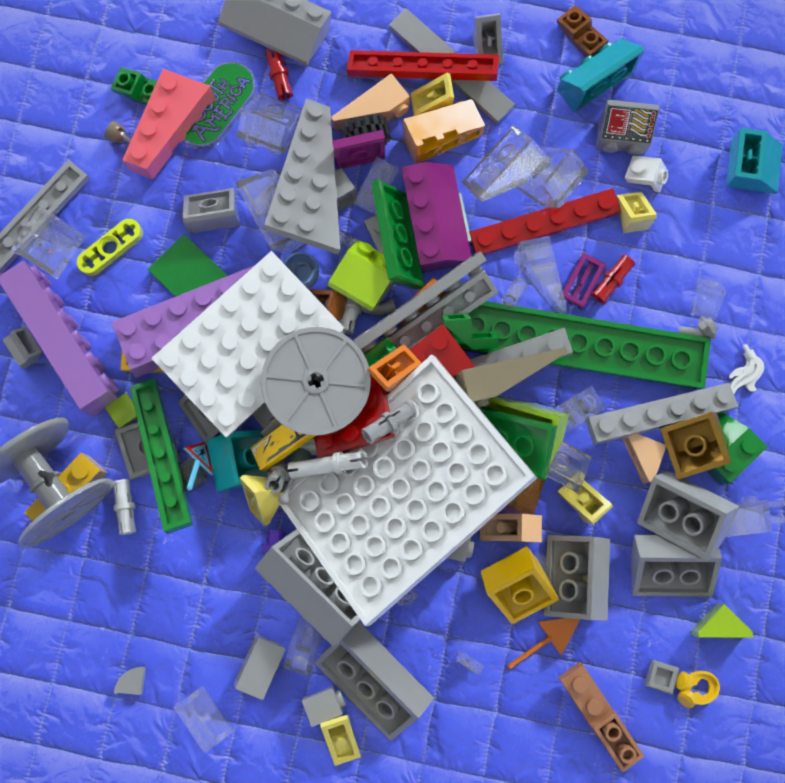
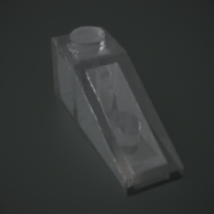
[514,236,567,314]

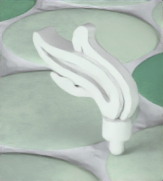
[729,344,764,394]

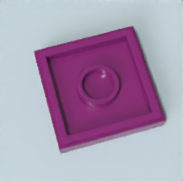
[332,130,385,169]

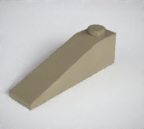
[453,347,567,408]

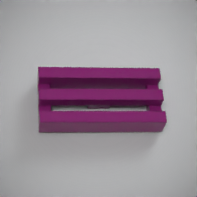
[559,253,606,310]

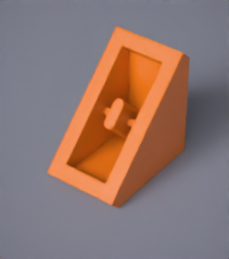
[367,344,422,392]

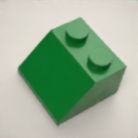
[707,413,767,485]

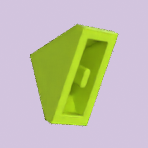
[691,603,753,638]

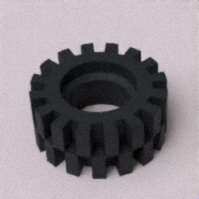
[342,114,391,145]

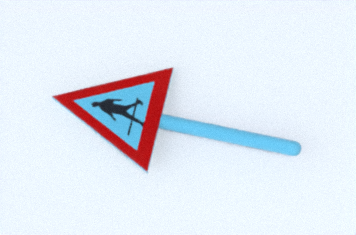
[184,442,213,491]

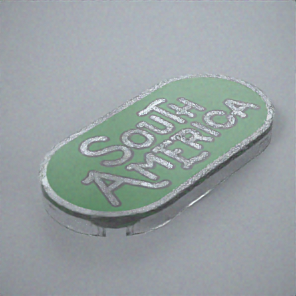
[183,61,256,150]

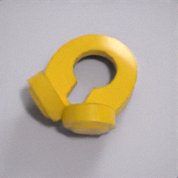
[675,671,720,708]

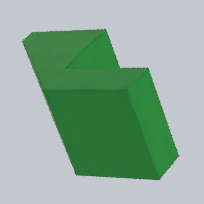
[441,313,499,350]

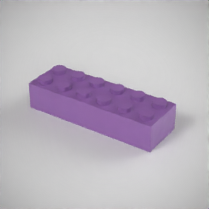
[0,260,120,416]
[111,265,255,378]

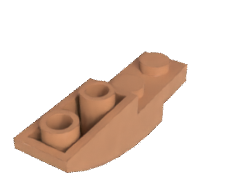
[558,662,645,773]

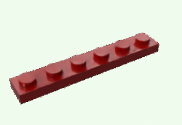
[346,50,499,81]
[469,188,621,256]

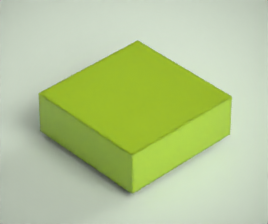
[105,392,137,429]

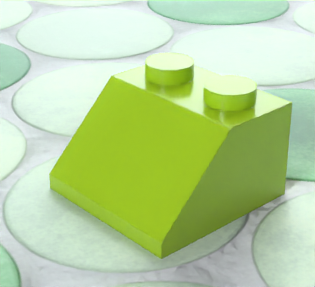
[327,240,394,311]

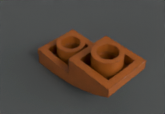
[557,5,609,57]

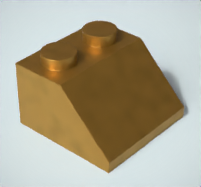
[660,411,731,480]

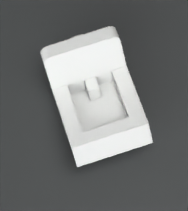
[625,155,668,192]

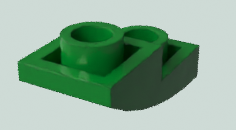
[111,67,157,106]

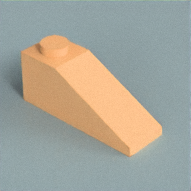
[331,74,410,131]

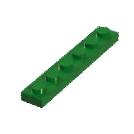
[130,378,193,534]

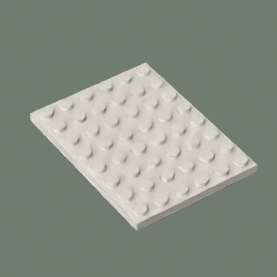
[280,355,537,626]

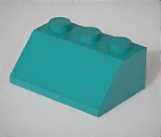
[557,39,645,113]

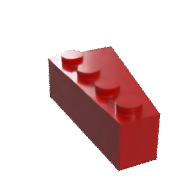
[370,324,476,395]

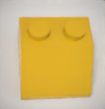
[480,546,559,624]

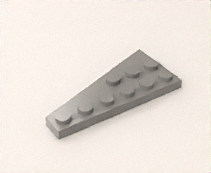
[263,99,340,255]

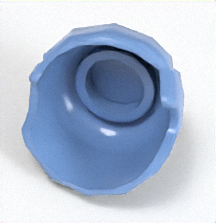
[284,252,320,289]

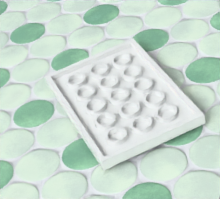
[151,251,345,438]

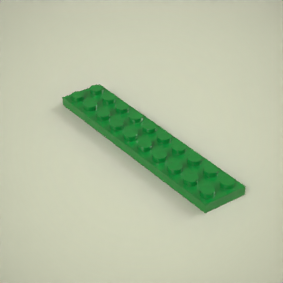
[449,301,711,390]

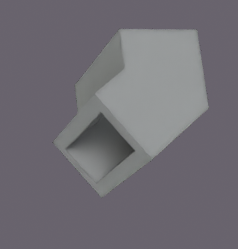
[2,326,42,369]

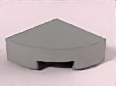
[114,666,146,695]

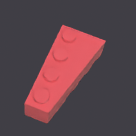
[123,69,215,179]

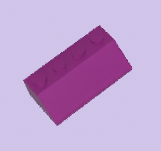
[401,162,471,273]

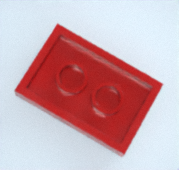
[314,384,395,458]

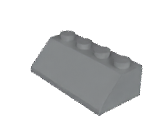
[218,0,332,66]
[255,529,361,647]
[314,622,434,741]

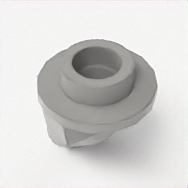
[679,316,718,339]

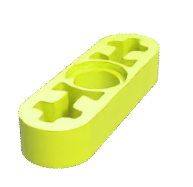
[77,219,143,276]

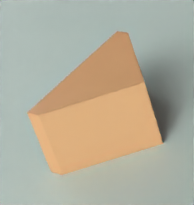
[622,434,666,484]

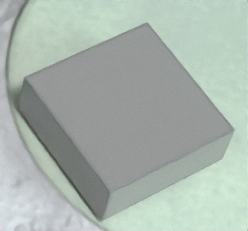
[644,659,679,694]

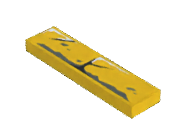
[250,425,316,471]

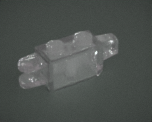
[726,495,785,537]

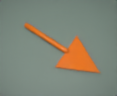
[507,618,580,669]

